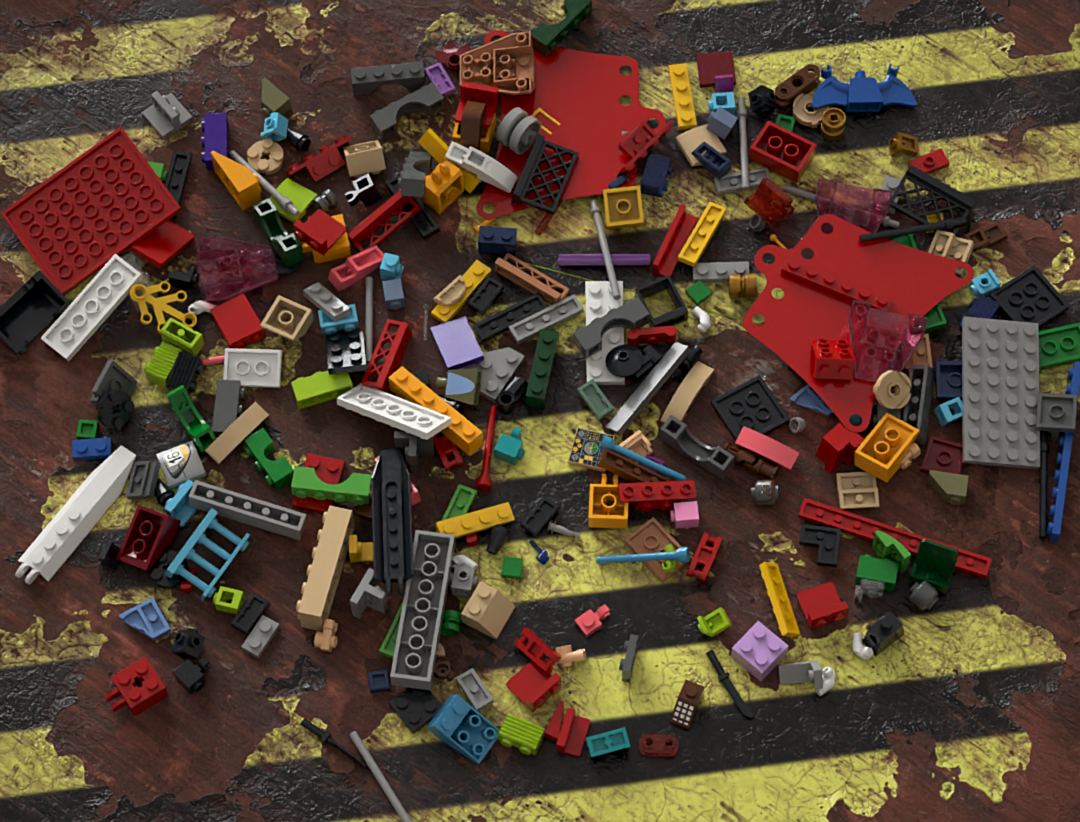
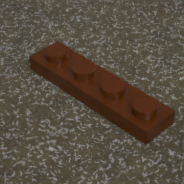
[598,447,672,483]

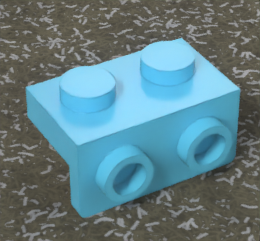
[318,304,359,335]
[164,479,198,527]

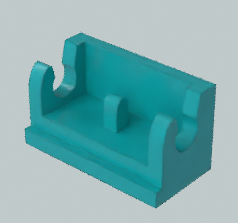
[585,727,631,758]

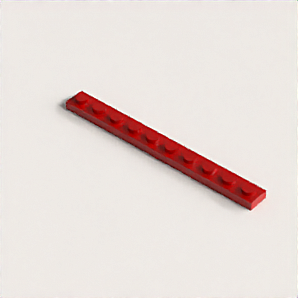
[798,498,992,579]

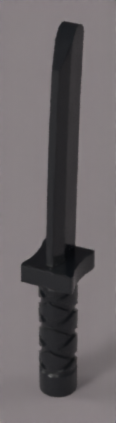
[706,650,754,719]
[300,718,368,769]

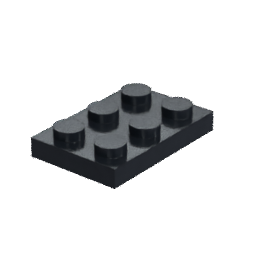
[326,331,367,375]

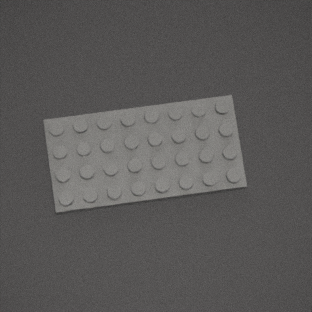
[962,316,1040,469]

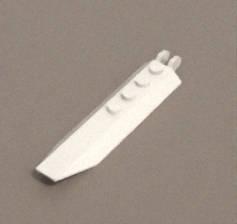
[15,446,136,584]

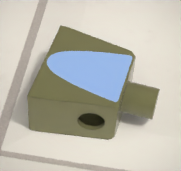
[436,369,483,406]

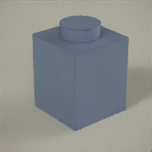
[706,106,738,140]
[382,278,405,310]

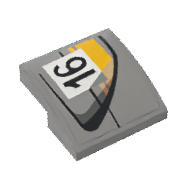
[156,441,206,489]

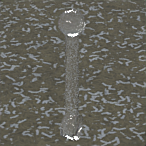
[422,305,430,340]

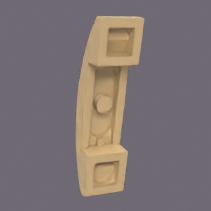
[661,361,715,423]
[205,402,269,464]

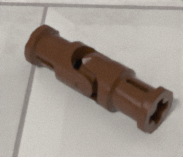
[723,441,780,480]

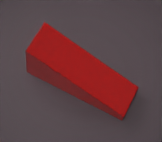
[544,700,564,742]

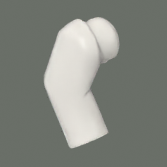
[188,300,216,316]
[692,306,711,332]
[451,555,478,570]
[852,633,874,660]
[815,667,835,696]

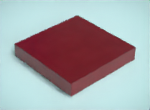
[696,51,736,88]
[920,436,963,474]

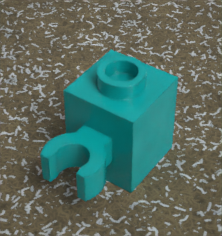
[494,427,525,466]

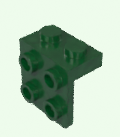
[908,539,959,593]

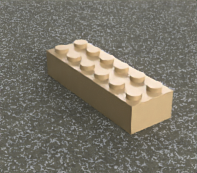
[296,505,355,632]

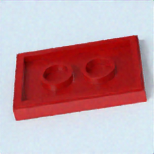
[131,220,195,269]

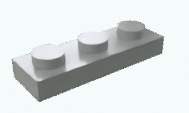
[692,261,749,283]
[303,282,351,322]

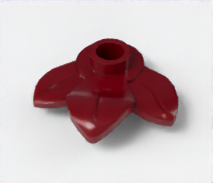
[435,41,470,71]

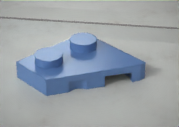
[790,384,834,417]
[119,597,172,641]

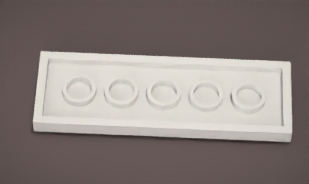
[41,254,144,362]
[585,281,625,385]
[337,383,451,440]

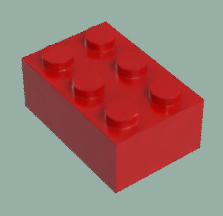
[749,121,817,183]

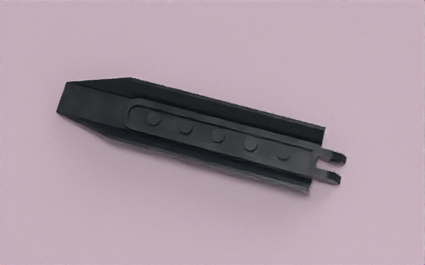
[371,448,414,597]

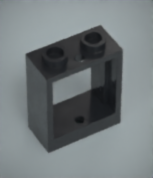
[634,275,688,327]

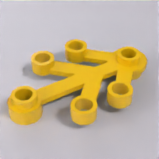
[129,281,197,334]

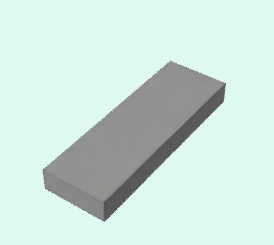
[713,167,772,196]

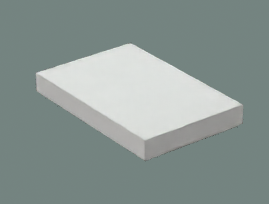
[223,348,282,388]

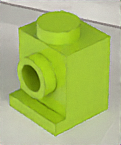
[213,586,245,615]

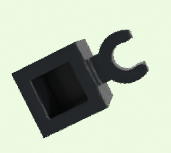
[345,173,382,207]
[173,657,211,695]

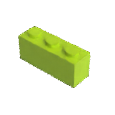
[291,371,353,410]

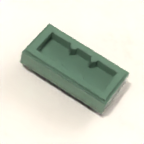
[577,379,615,421]

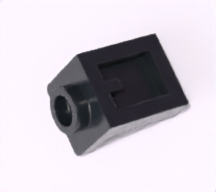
[168,266,199,291]

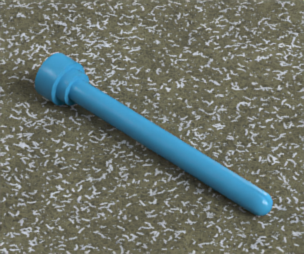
[598,435,686,481]
[596,547,690,564]

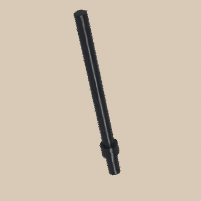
[859,218,967,242]
[1039,431,1050,539]

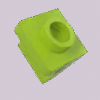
[697,607,732,637]

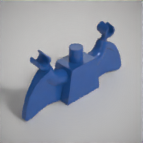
[812,64,917,112]

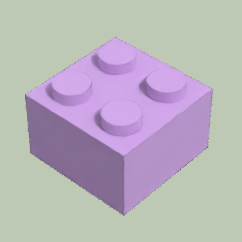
[731,621,788,682]

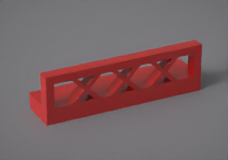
[347,189,421,252]
[652,204,698,278]
[361,319,413,393]

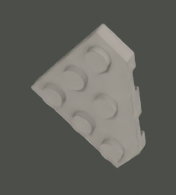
[446,347,525,403]

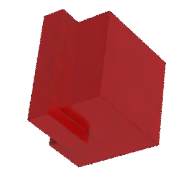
[815,421,865,474]

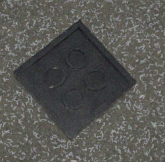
[989,265,1070,328]
[710,375,790,449]

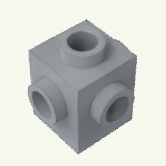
[449,565,478,598]

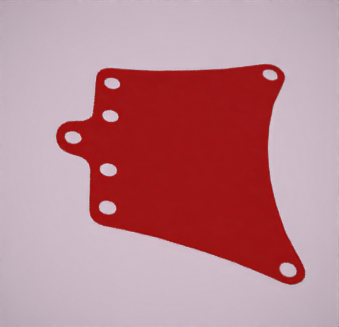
[476,30,666,219]
[743,214,974,432]

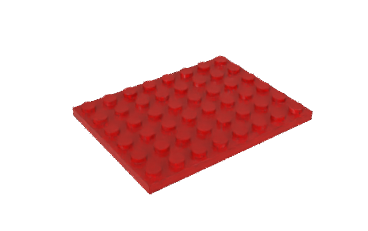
[1,126,182,296]

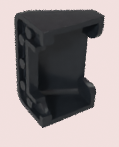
[0,270,70,355]

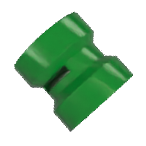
[441,610,461,636]

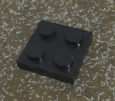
[389,688,442,734]

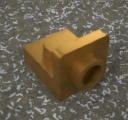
[888,132,918,157]

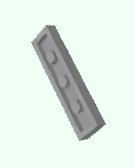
[508,294,584,345]

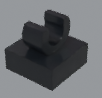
[97,542,120,569]

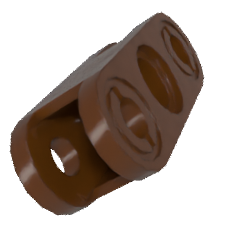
[774,64,821,109]

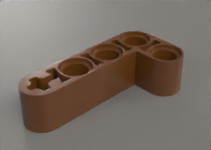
[460,101,486,151]

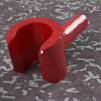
[466,533,478,547]
[181,567,196,593]

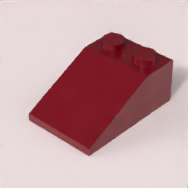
[116,504,181,571]

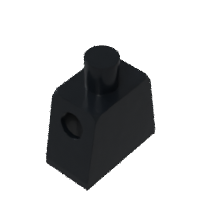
[863,612,904,657]

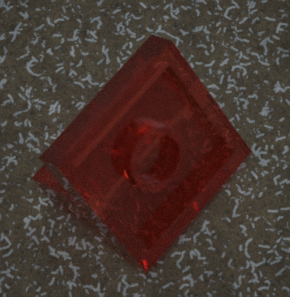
[744,177,795,226]

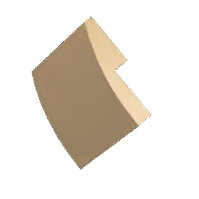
[675,124,727,167]
[928,230,975,277]
[836,472,879,510]

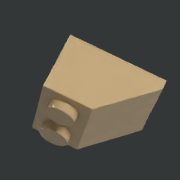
[342,140,386,178]
[260,295,313,341]
[461,581,516,640]

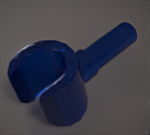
[529,540,549,565]

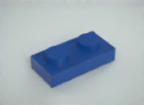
[72,437,112,461]

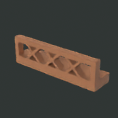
[495,253,570,305]

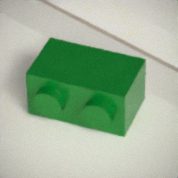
[855,555,899,591]

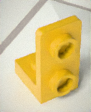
[349,535,374,562]

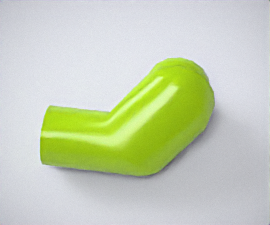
[662,544,679,572]

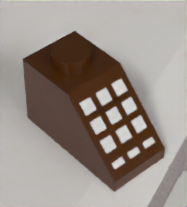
[670,680,704,730]

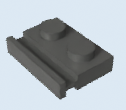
[126,460,161,500]
[619,634,638,683]

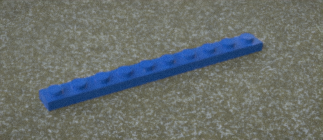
[1047,361,1080,542]

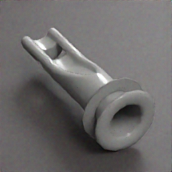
[547,520,580,539]

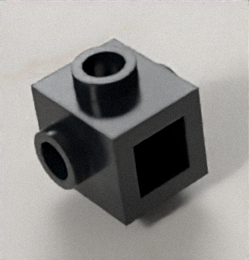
[748,85,777,117]
[171,628,205,661]

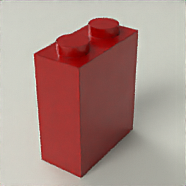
[210,293,266,349]

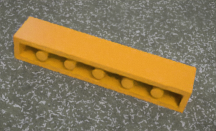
[388,366,484,456]

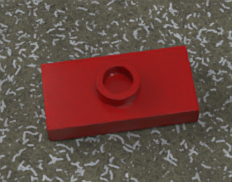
[908,149,950,174]

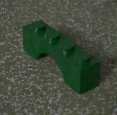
[531,0,592,56]
[252,198,304,267]
[526,329,559,409]

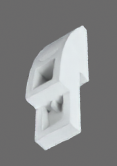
[444,141,517,193]

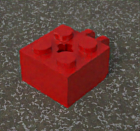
[104,656,169,715]

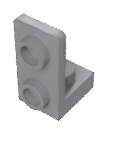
[778,660,823,689]

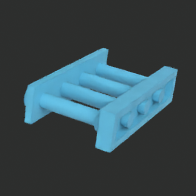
[165,508,250,601]

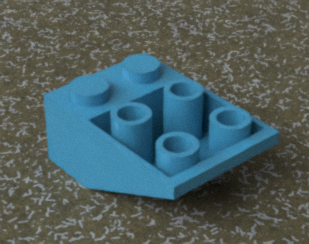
[426,694,500,764]

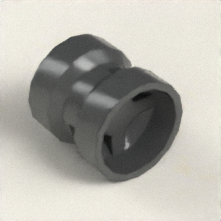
[312,189,338,213]

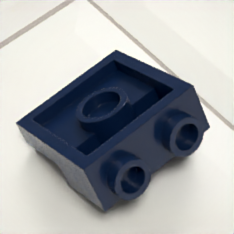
[934,359,962,400]

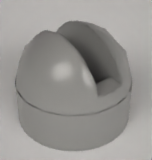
[789,417,806,433]

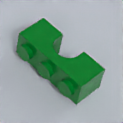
[243,428,294,491]

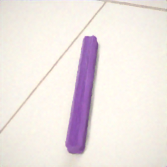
[558,254,651,265]

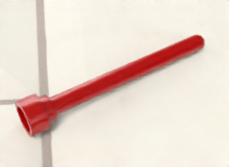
[476,406,497,491]

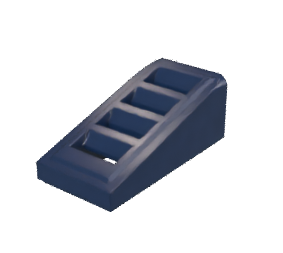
[692,142,732,180]

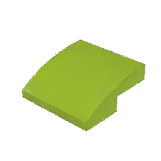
[269,178,318,223]

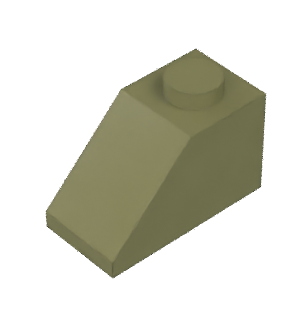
[261,77,291,117]
[927,470,969,505]

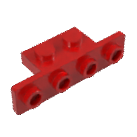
[618,120,674,174]
[285,135,352,182]
[618,480,697,512]

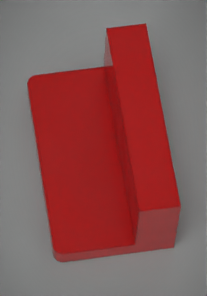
[556,708,590,757]

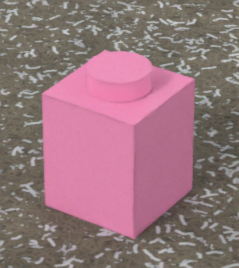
[670,501,699,529]

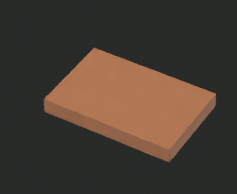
[624,517,692,583]

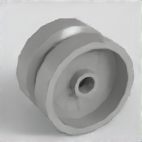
[496,107,541,155]

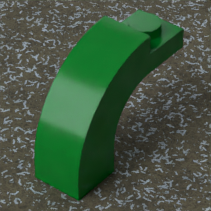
[166,385,216,452]

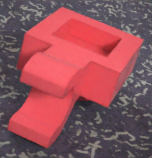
[575,604,610,638]

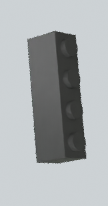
[903,365,935,444]

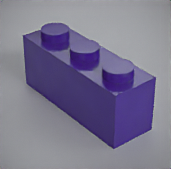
[201,112,229,170]

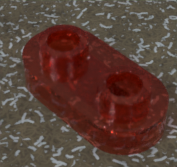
[639,734,679,756]

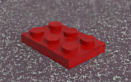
[292,453,345,514]

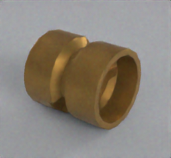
[820,108,846,141]
[728,273,757,299]

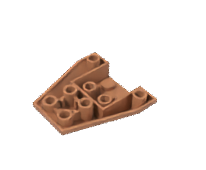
[460,31,535,95]

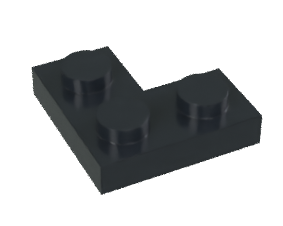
[799,524,841,567]

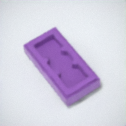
[424,62,456,98]

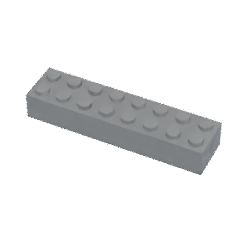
[390,530,455,690]

